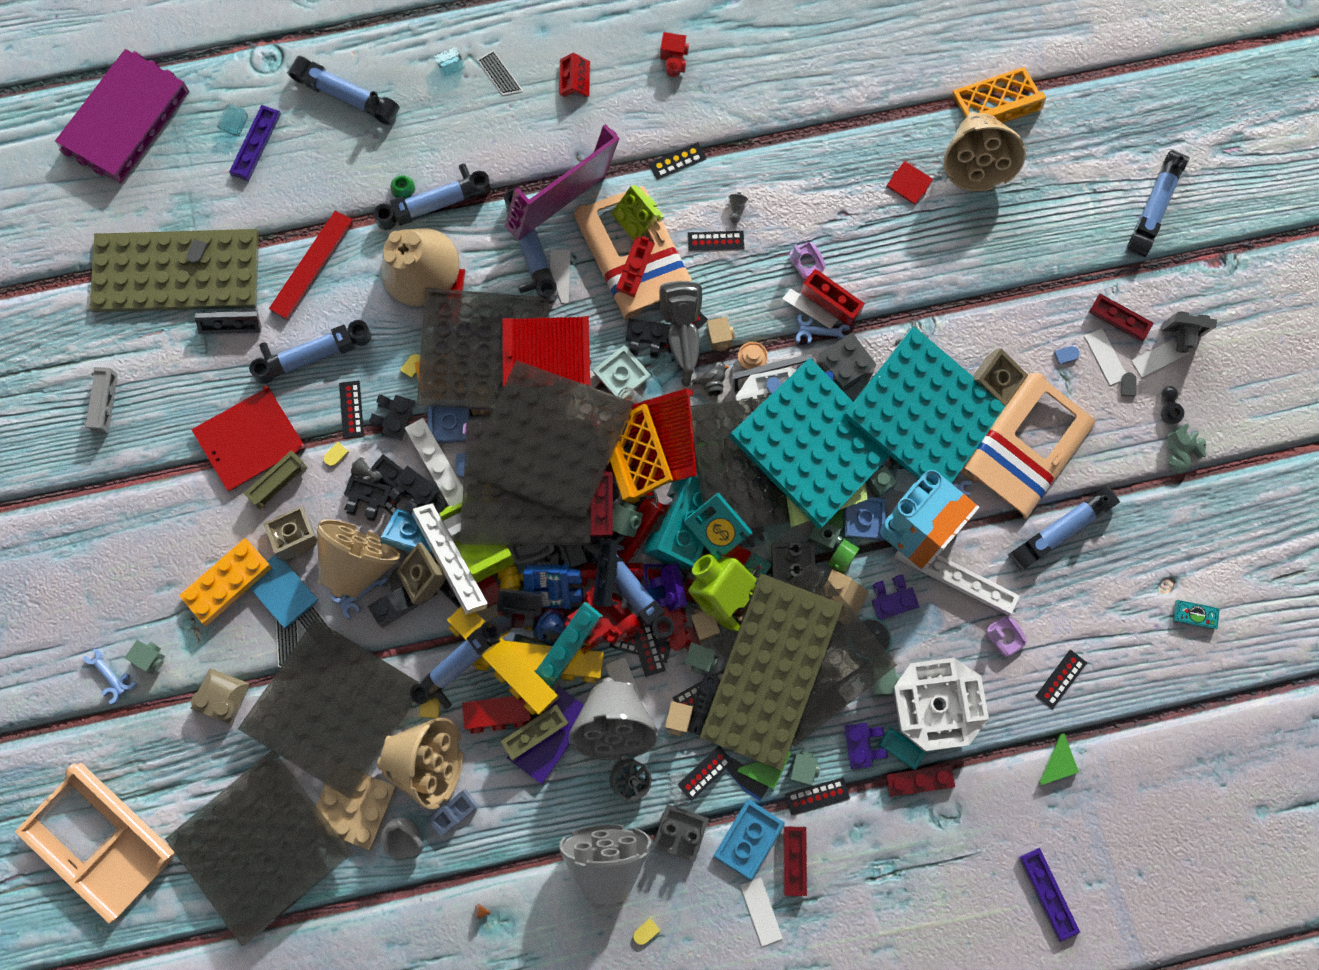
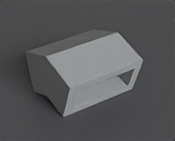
[442,509,478,543]

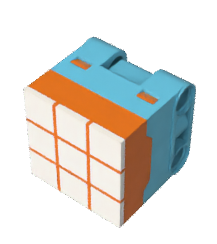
[880,470,980,572]

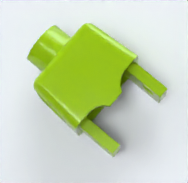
[689,555,756,631]

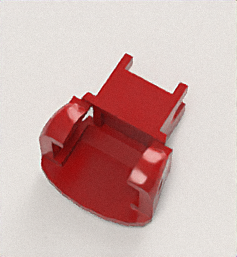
[563,584,640,654]

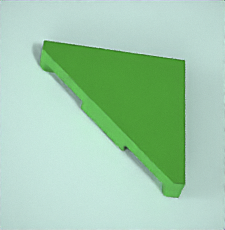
[1038,734,1079,785]
[737,751,792,790]

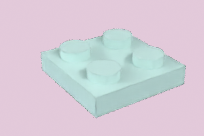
[593,345,651,403]

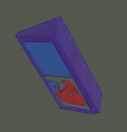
[644,564,666,600]

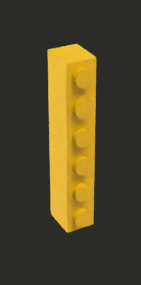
[447,606,559,716]
[472,641,604,684]

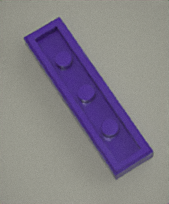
[229,104,281,182]
[1018,848,1081,942]

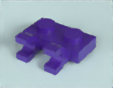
[649,563,687,612]
[871,574,920,620]
[844,722,888,770]

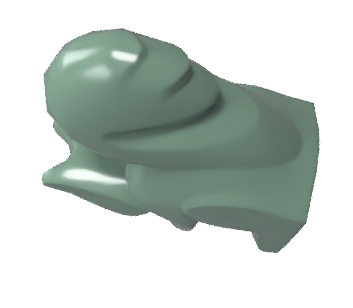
[1167,423,1206,474]

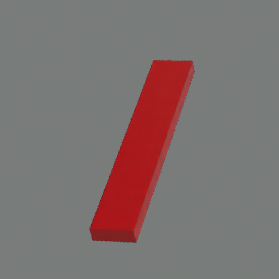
[269,210,353,320]

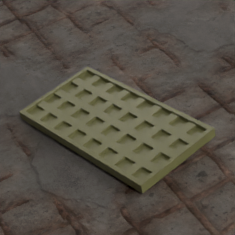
[90,229,259,312]
[700,574,844,771]

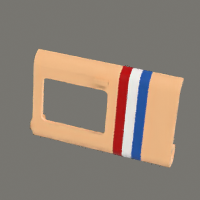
[573,186,693,320]
[961,373,1096,519]

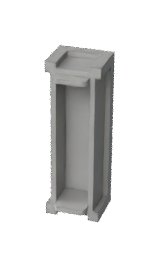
[83,367,118,434]

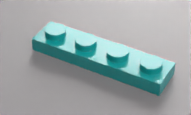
[535,602,603,686]

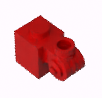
[660,32,689,77]
[657,607,691,651]

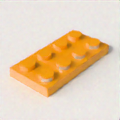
[179,538,272,626]

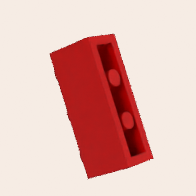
[800,269,865,326]
[462,696,532,734]

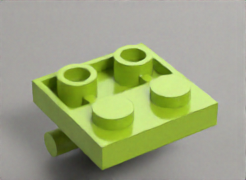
[611,185,665,241]

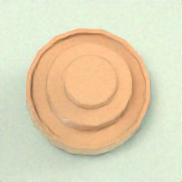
[737,342,768,370]

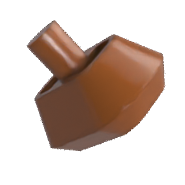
[474,904,491,919]

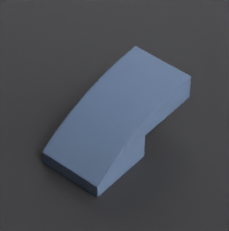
[502,628,538,642]
[427,789,479,837]

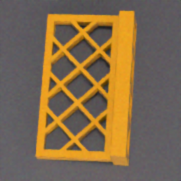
[952,67,1046,123]
[598,404,673,504]

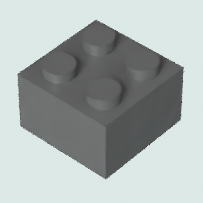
[816,332,876,392]

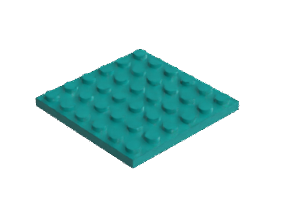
[843,326,1006,485]
[729,358,890,529]

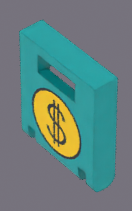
[684,493,752,560]

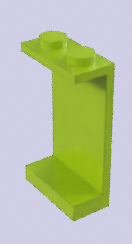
[439,494,514,583]

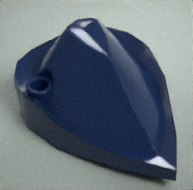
[533,610,566,646]

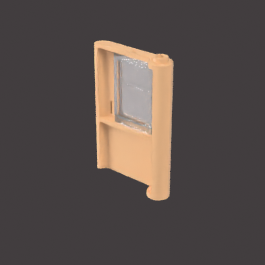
[15,763,176,923]

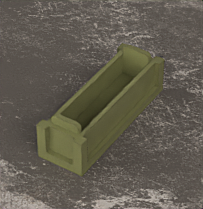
[244,450,307,510]
[500,705,569,762]

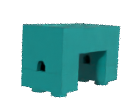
[642,473,728,571]

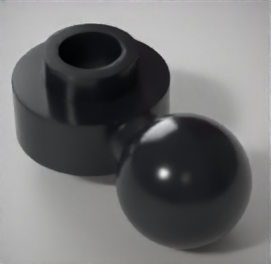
[1161,386,1184,424]

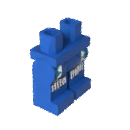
[523,564,584,609]

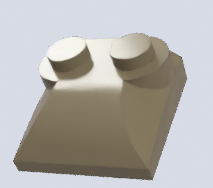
[973,348,1028,406]
[263,505,317,560]
[396,542,446,604]
[190,668,250,725]

